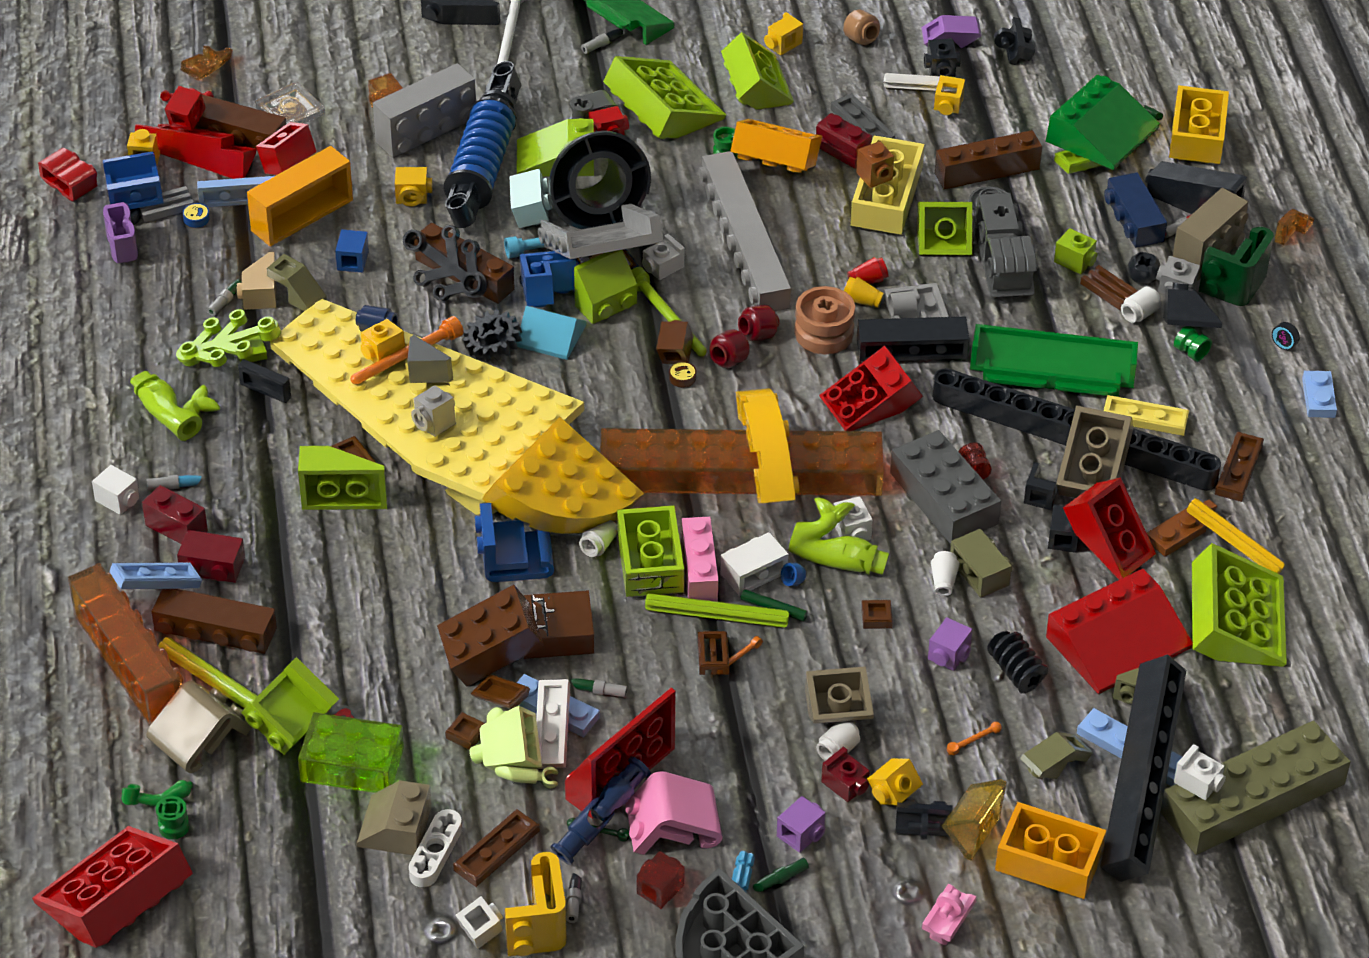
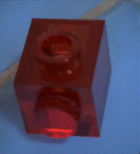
[637,851,685,909]

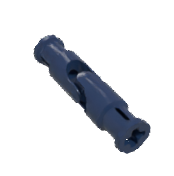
[550,756,652,865]

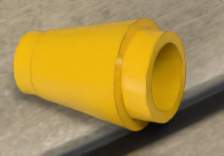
[844,277,884,308]

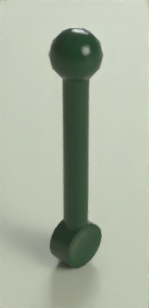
[567,818,629,842]

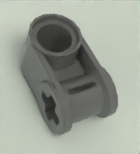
[570,90,617,119]

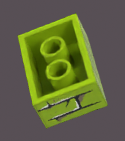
[617,505,684,597]

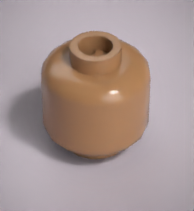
[843,9,880,45]

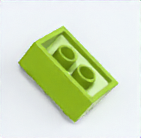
[721,32,794,110]

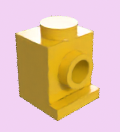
[764,12,803,55]
[934,75,965,115]
[127,129,160,165]

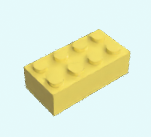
[850,135,924,235]

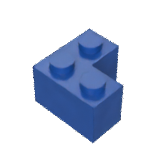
[520,251,576,308]

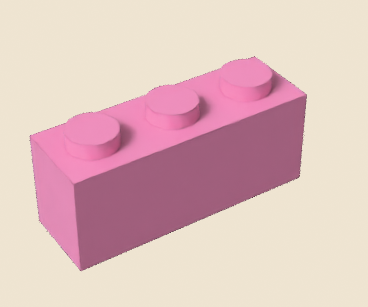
[681,517,718,602]

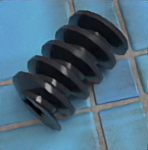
[987,631,1048,694]

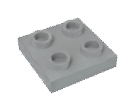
[884,283,949,318]

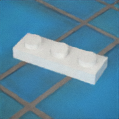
[536,679,571,769]

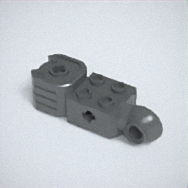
[969,186,1037,298]

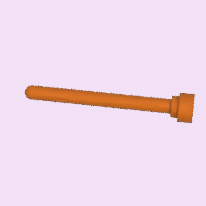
[350,316,464,385]

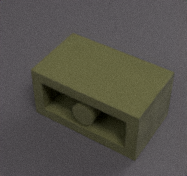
[950,529,1012,598]

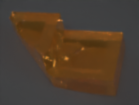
[180,46,233,80]
[1274,209,1315,245]

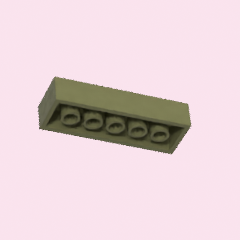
[1160,720,1351,855]

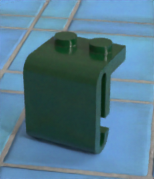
[1198,227,1274,306]

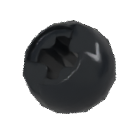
[1127,252,1160,285]

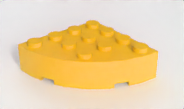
[482,417,644,534]

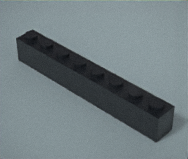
[1100,654,1187,882]

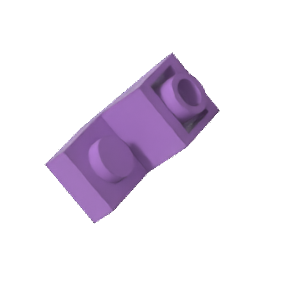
[921,15,982,48]

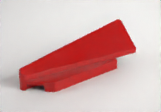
[135,124,256,179]

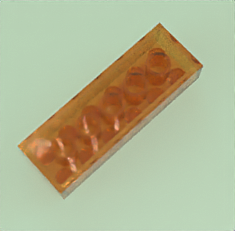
[68,563,184,726]

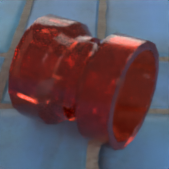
[958,442,992,480]

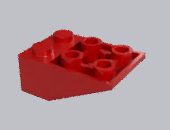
[819,346,923,433]

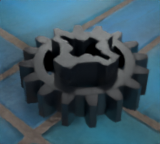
[463,310,522,362]

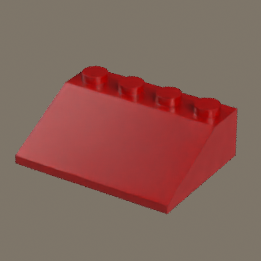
[1046,569,1193,694]
[565,688,676,819]
[32,826,193,948]

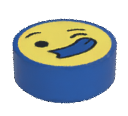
[183,203,210,228]

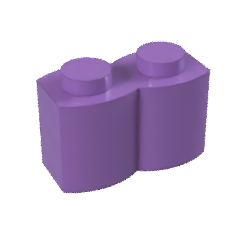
[103,202,138,263]

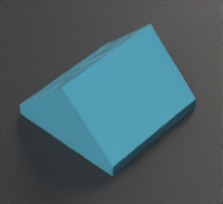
[516,306,587,360]

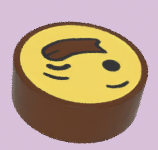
[669,362,696,388]

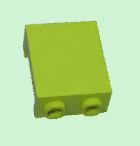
[241,657,339,755]

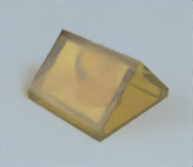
[942,779,1007,861]

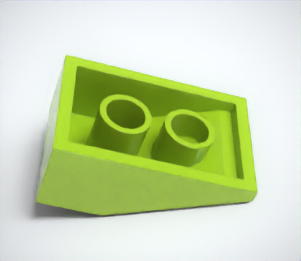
[517,118,594,177]
[298,446,387,510]

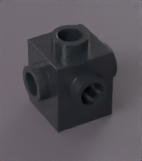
[924,39,961,77]

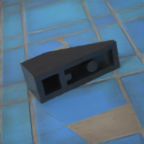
[421,0,500,25]

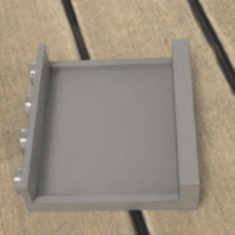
[538,204,663,259]

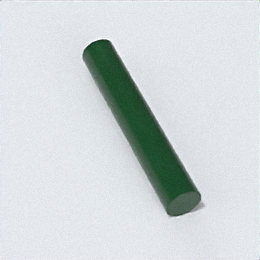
[741,589,808,622]

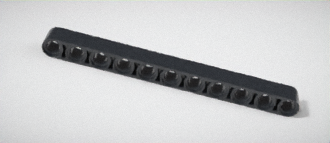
[932,368,1221,491]

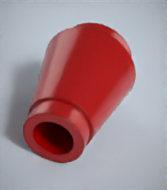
[847,257,889,284]

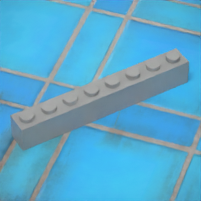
[699,151,791,311]

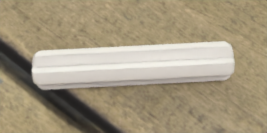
[884,73,957,92]

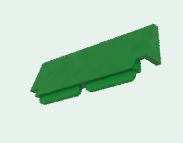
[584,0,675,45]
[970,324,1138,397]

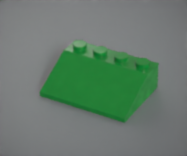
[1045,75,1160,170]

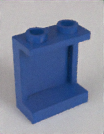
[103,152,164,209]

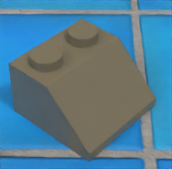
[805,666,874,724]
[357,780,431,855]

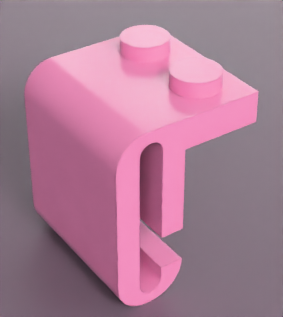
[625,771,722,855]

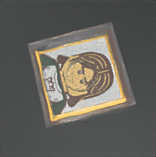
[255,81,325,124]

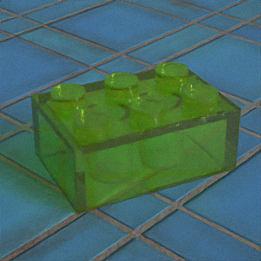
[298,712,404,793]

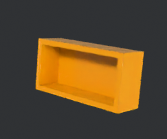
[247,146,353,247]

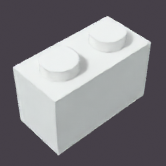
[720,532,788,596]

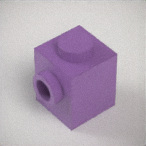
[928,617,972,671]
[777,796,825,853]

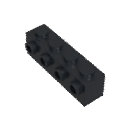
[857,316,970,362]

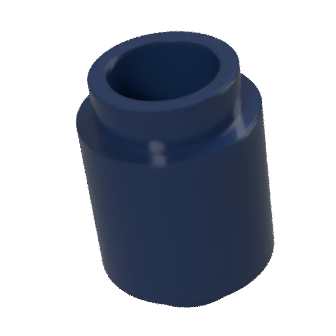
[355,305,398,332]

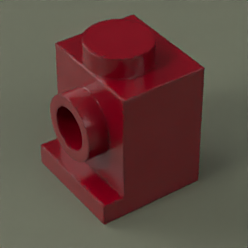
[821,746,870,802]

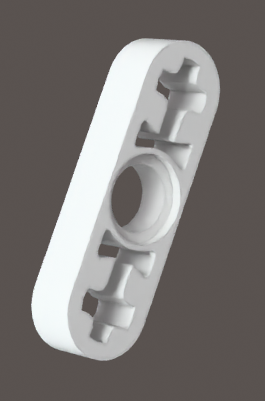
[409,809,462,887]

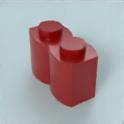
[38,148,98,201]

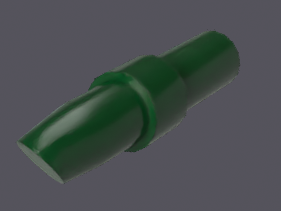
[753,857,809,892]

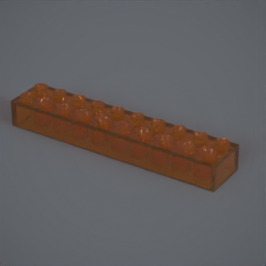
[600,428,884,496]

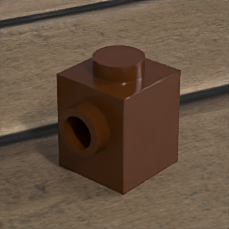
[656,320,694,364]

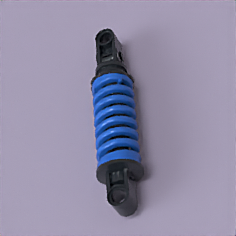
[443,61,522,228]

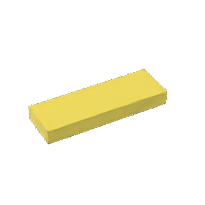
[1104,395,1189,436]

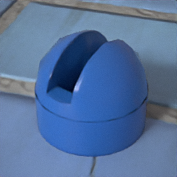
[781,563,806,586]

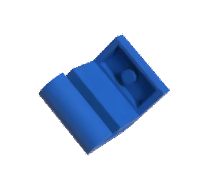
[475,503,554,582]

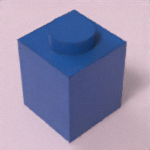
[335,229,369,273]

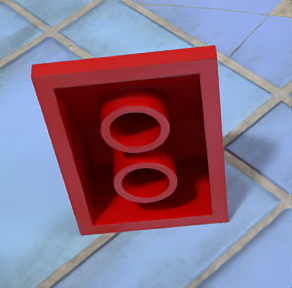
[1063,477,1156,580]

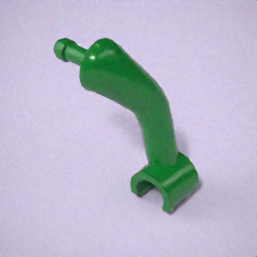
[121,780,193,807]

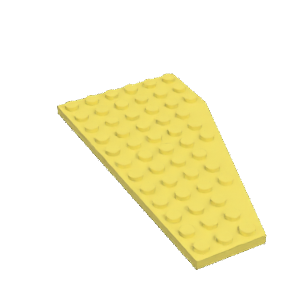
[270,299,584,502]

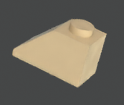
[237,252,276,310]

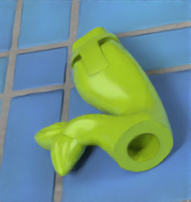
[130,371,220,441]
[788,497,889,575]

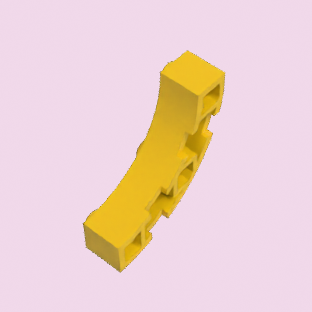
[736,388,799,503]

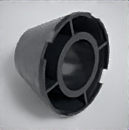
[549,131,651,230]

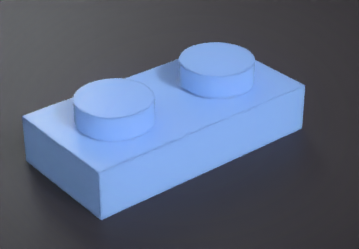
[1302,371,1337,418]

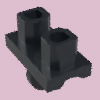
[993,17,1035,65]
[895,799,953,840]

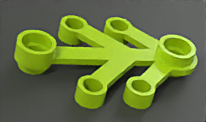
[176,309,281,367]

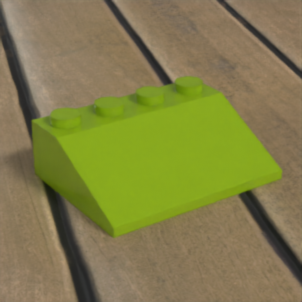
[603,56,726,139]
[1192,543,1287,667]

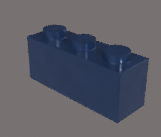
[1104,172,1167,248]

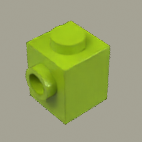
[1054,228,1098,274]

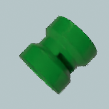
[713,127,738,159]
[1174,326,1212,362]
[155,796,189,840]

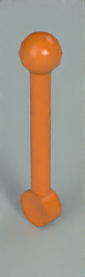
[717,636,763,674]
[947,722,1002,755]

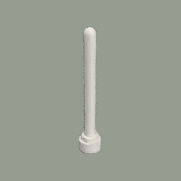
[497,0,525,64]

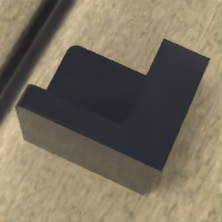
[1024,462,1058,510]

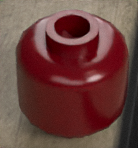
[738,305,780,341]
[710,329,750,368]

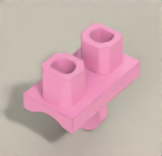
[922,884,976,945]

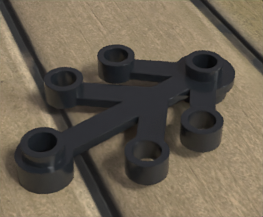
[403,225,488,301]

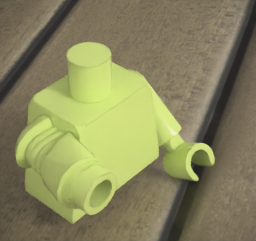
[470,706,558,788]

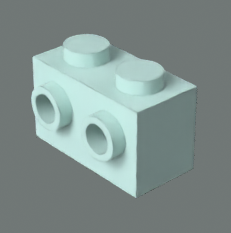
[510,169,552,228]

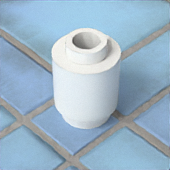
[1121,286,1161,323]
[816,721,860,761]

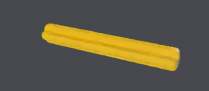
[1187,498,1285,574]

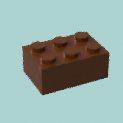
[437,585,544,687]

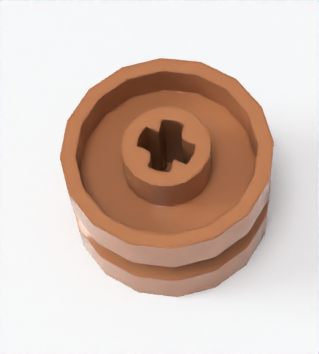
[795,286,856,355]

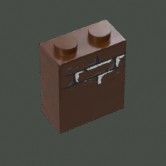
[523,590,594,659]

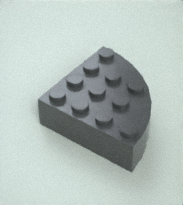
[676,868,804,958]

